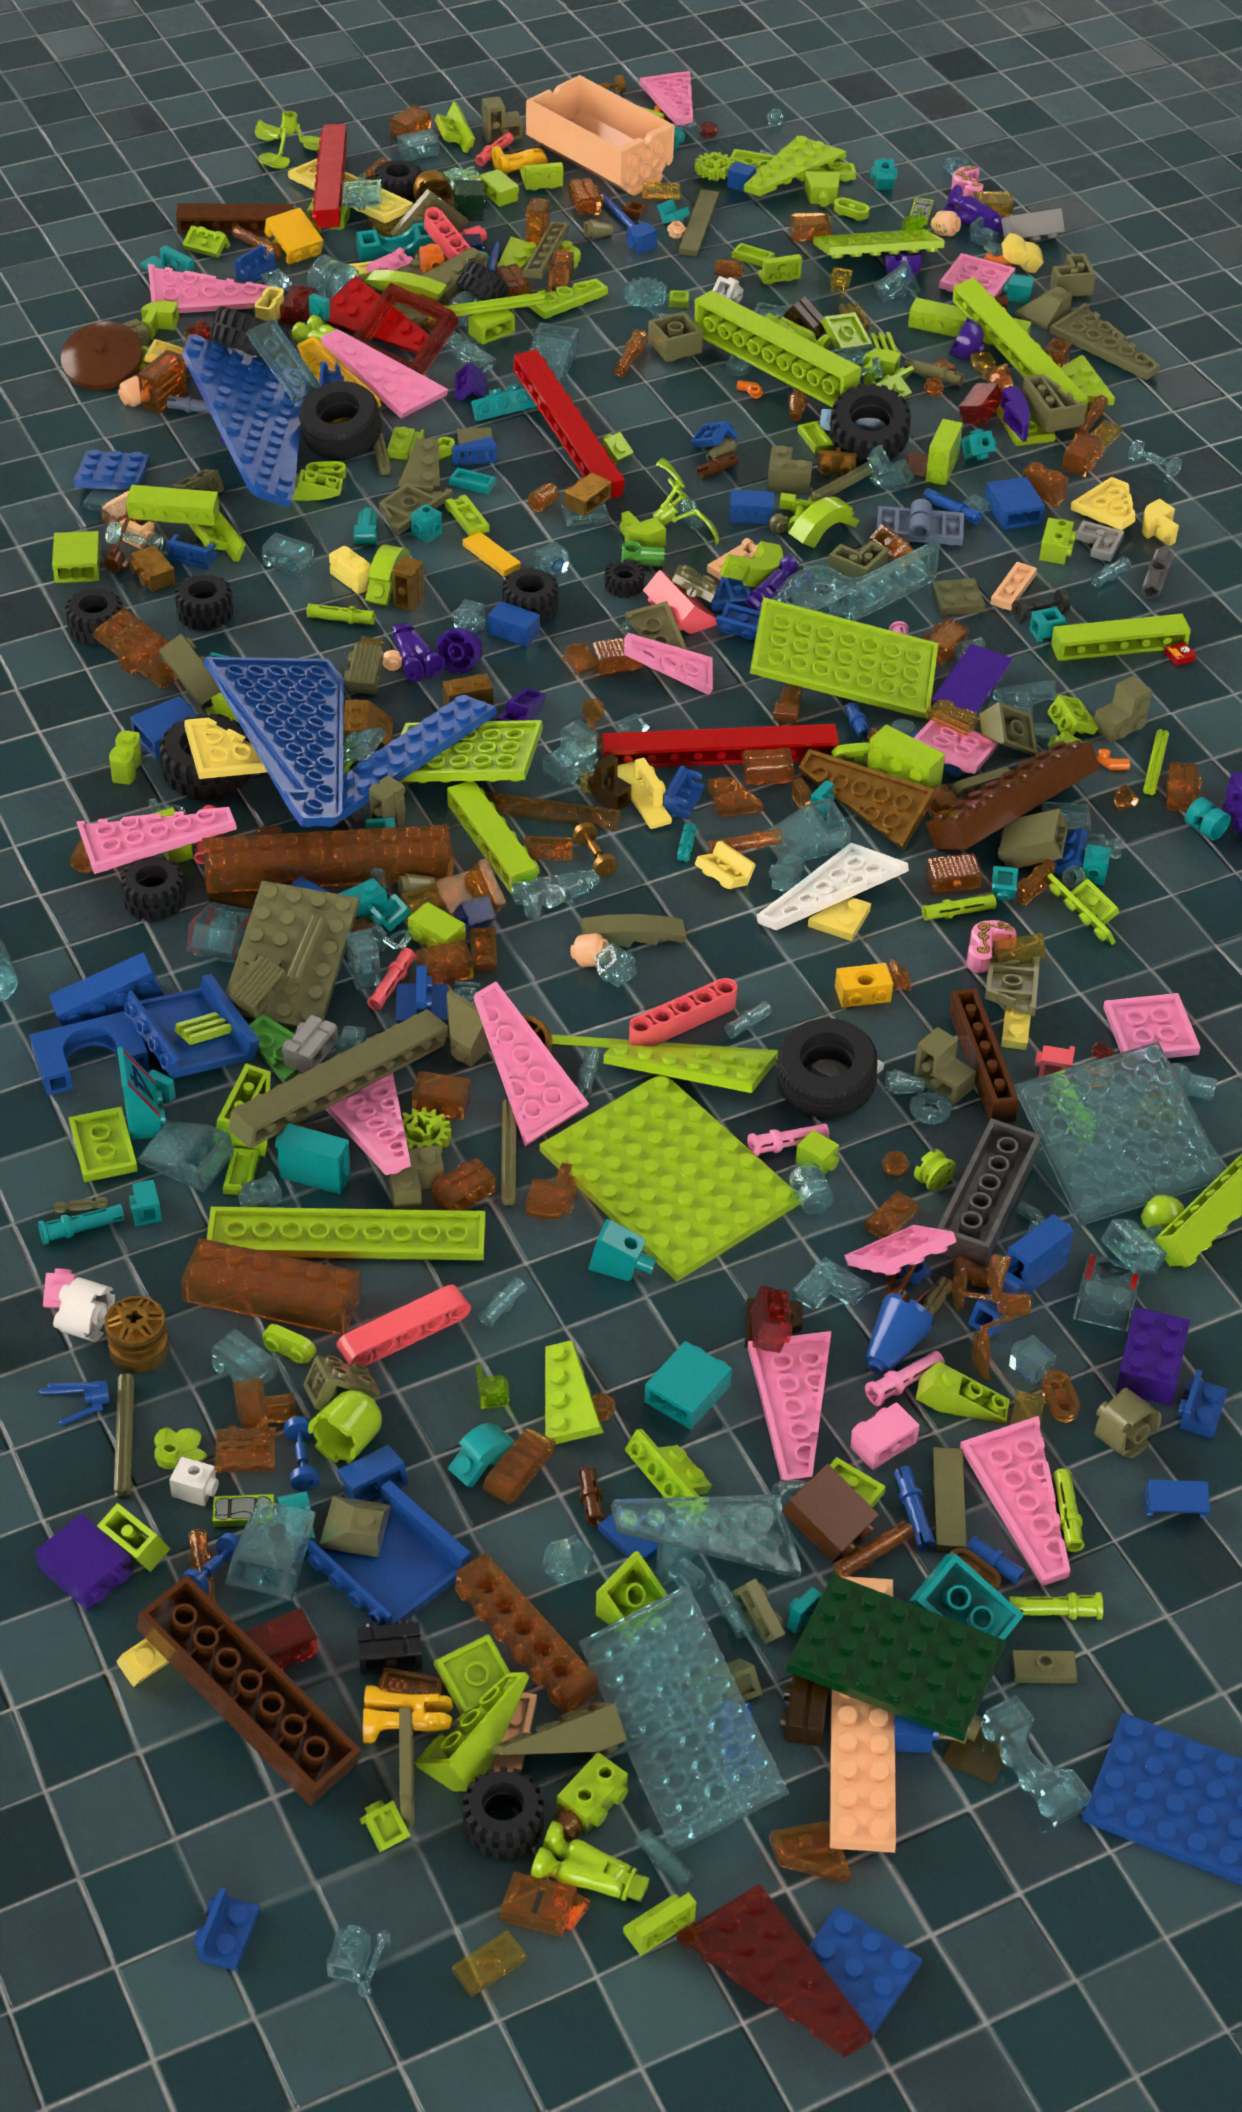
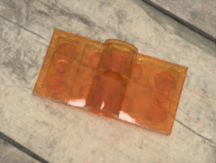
[93,607,176,690]

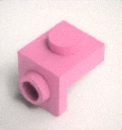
[43,1269,78,1309]

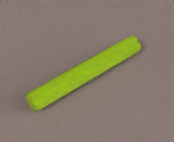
[1143,729,1169,795]

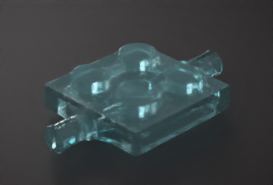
[342,174,382,211]

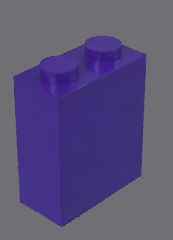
[35,1514,133,1610]

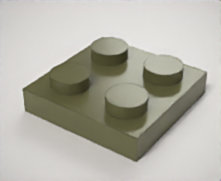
[931,578,985,616]

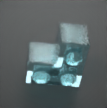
[543,719,598,789]

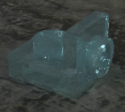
[969,216,999,248]

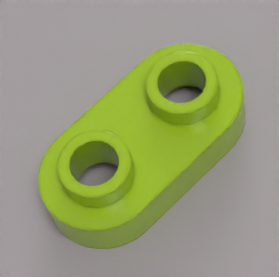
[834,197,870,221]
[262,1324,317,1364]

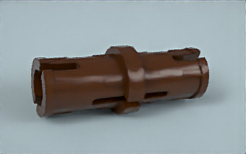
[695,452,738,479]
[577,1466,605,1526]

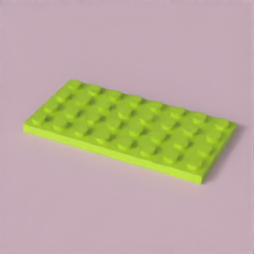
[750,598,939,719]

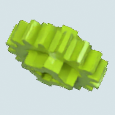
[695,152,735,181]
[402,1107,451,1153]

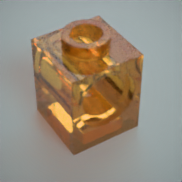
[1045,338,1072,367]

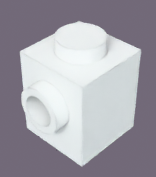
[169,1457,219,1507]

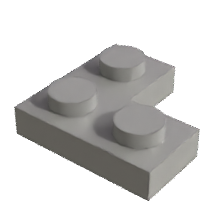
[1076,520,1124,562]

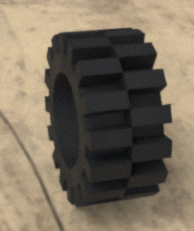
[605,559,644,598]

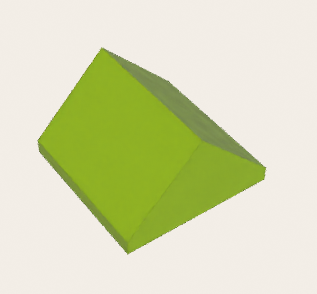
[596,1551,671,1639]

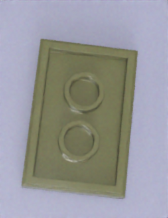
[399,1708,415,1827]

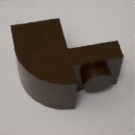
[587,754,631,814]

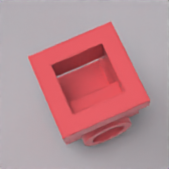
[1035,1045,1075,1083]

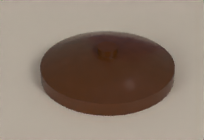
[61,321,144,391]

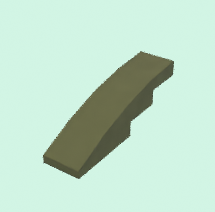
[580,914,687,948]

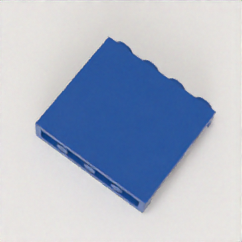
[124,974,260,1079]
[308,1480,471,1625]

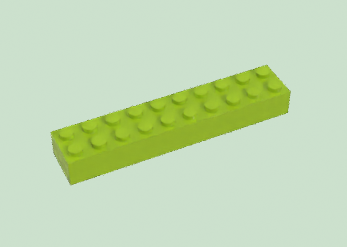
[695,290,861,407]

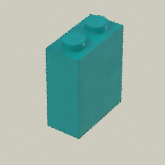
[275,1123,351,1195]
[644,1341,732,1430]

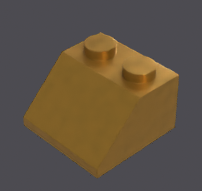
[343,699,393,752]

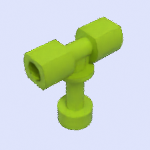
[779,492,815,531]

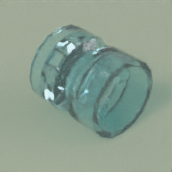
[788,1163,835,1215]

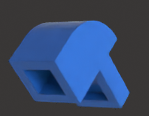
[968,1268,1025,1338]

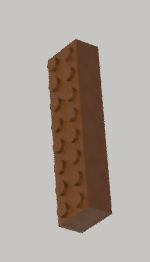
[926,740,1100,849]
[137,1574,361,1806]

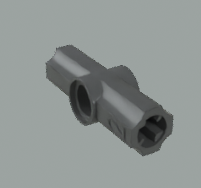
[1141,546,1174,600]

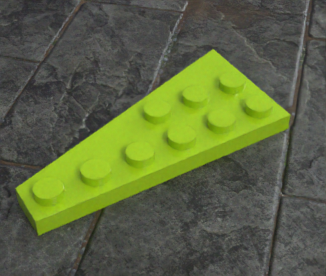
[603,1043,777,1093]

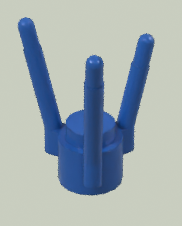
[39,1380,109,1426]

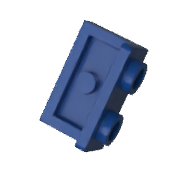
[716,602,760,640]

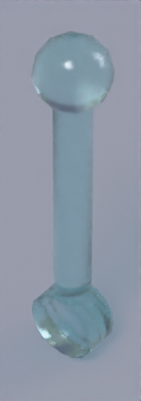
[357,1931,390,1998]

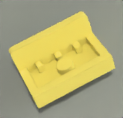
[695,841,755,889]

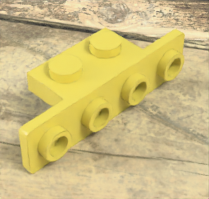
[618,758,672,829]

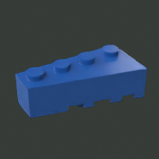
[49,952,165,1026]

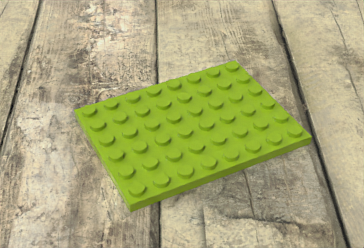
[540,1075,802,1282]

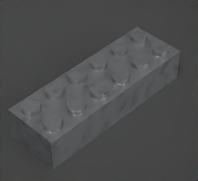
[937,1118,1042,1269]

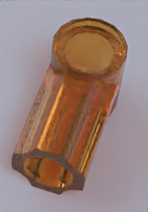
[773,684,803,724]

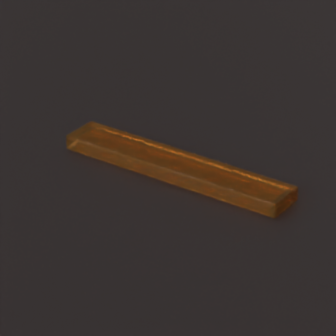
[484,791,622,831]

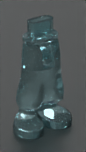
[512,869,601,921]

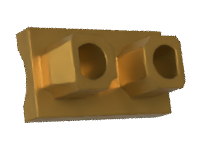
[817,447,857,476]

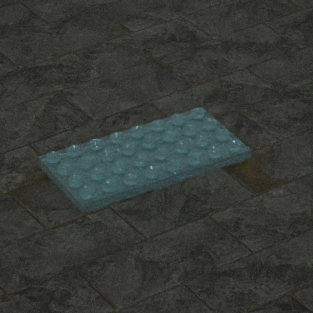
[579,1585,790,1854]

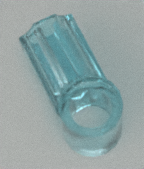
[1162,1063,1217,1101]

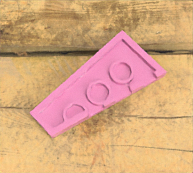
[624,633,713,695]

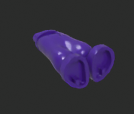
[944,184,1004,235]
[745,556,814,611]
[392,623,445,682]

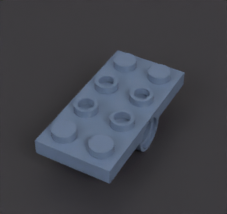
[876,499,964,546]

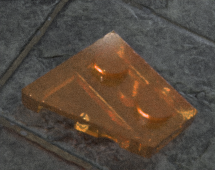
[707,776,763,817]
[769,1820,852,1882]

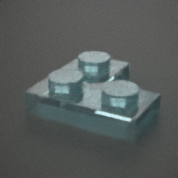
[792,1257,870,1310]

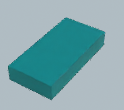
[449,468,496,495]

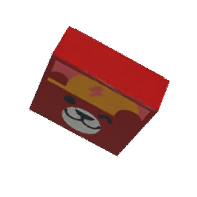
[1164,641,1196,666]

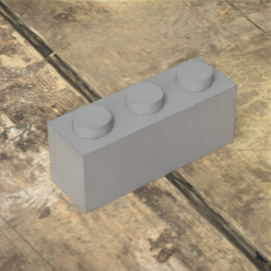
[1002,208,1065,242]

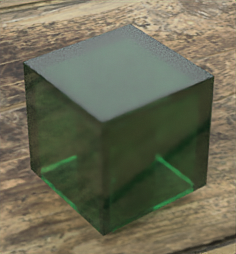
[454,180,486,221]

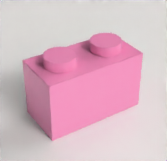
[850,1402,920,1470]

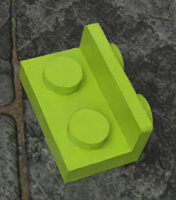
[182,226,230,258]
[758,254,802,284]
[1047,694,1099,735]
[623,1892,697,1956]

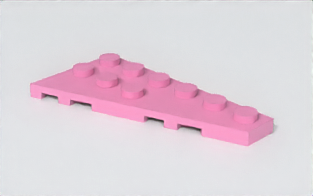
[640,71,693,126]
[148,264,270,313]
[321,329,448,419]
[77,807,237,874]
[474,982,589,1147]
[325,1073,411,1175]
[748,1331,831,1487]
[960,1416,1070,1587]

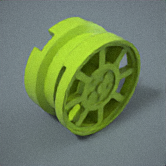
[914,1149,956,1192]

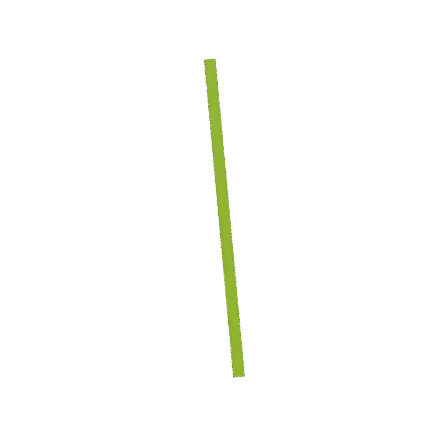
[446,1032,779,1060]

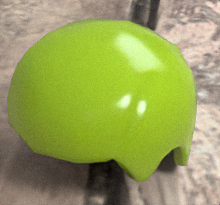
[1141,1195,1185,1234]

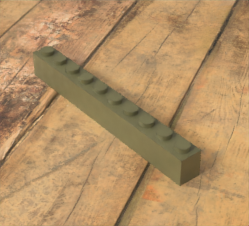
[229,1009,449,1148]

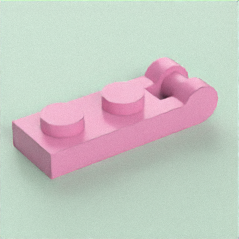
[366,247,414,273]

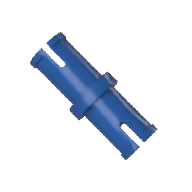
[844,702,872,741]
[965,1535,1026,1586]

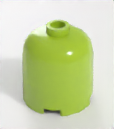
[308,1390,382,1464]

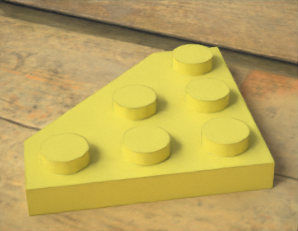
[1071,477,1135,530]
[184,718,267,779]

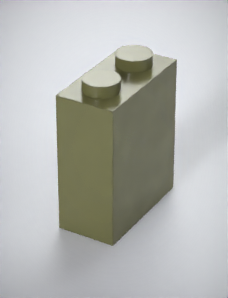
[998,809,1068,868]

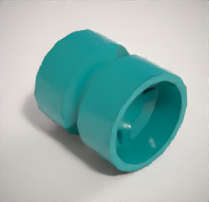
[1184,797,1231,841]

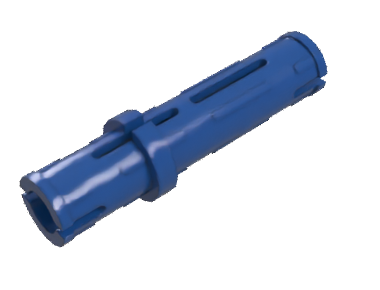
[923,488,983,525]
[894,1466,936,1551]

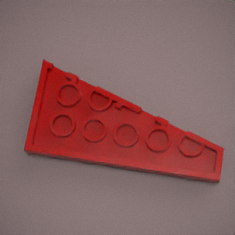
[326,276,434,355]

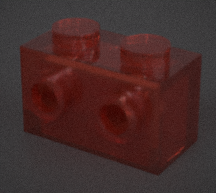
[280,285,316,325]
[959,383,1002,425]
[751,1285,792,1353]
[245,1607,318,1670]

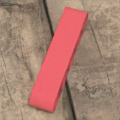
[424,207,487,268]
[629,978,737,1046]
[337,1285,471,1366]

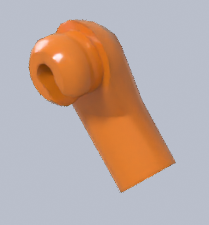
[984,253,1013,267]
[737,380,763,399]
[1096,749,1130,770]

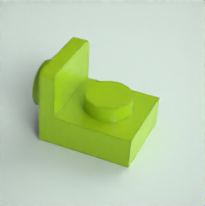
[360,1799,411,1852]

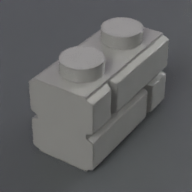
[282,1015,338,1073]

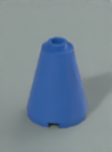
[865,1293,934,1375]

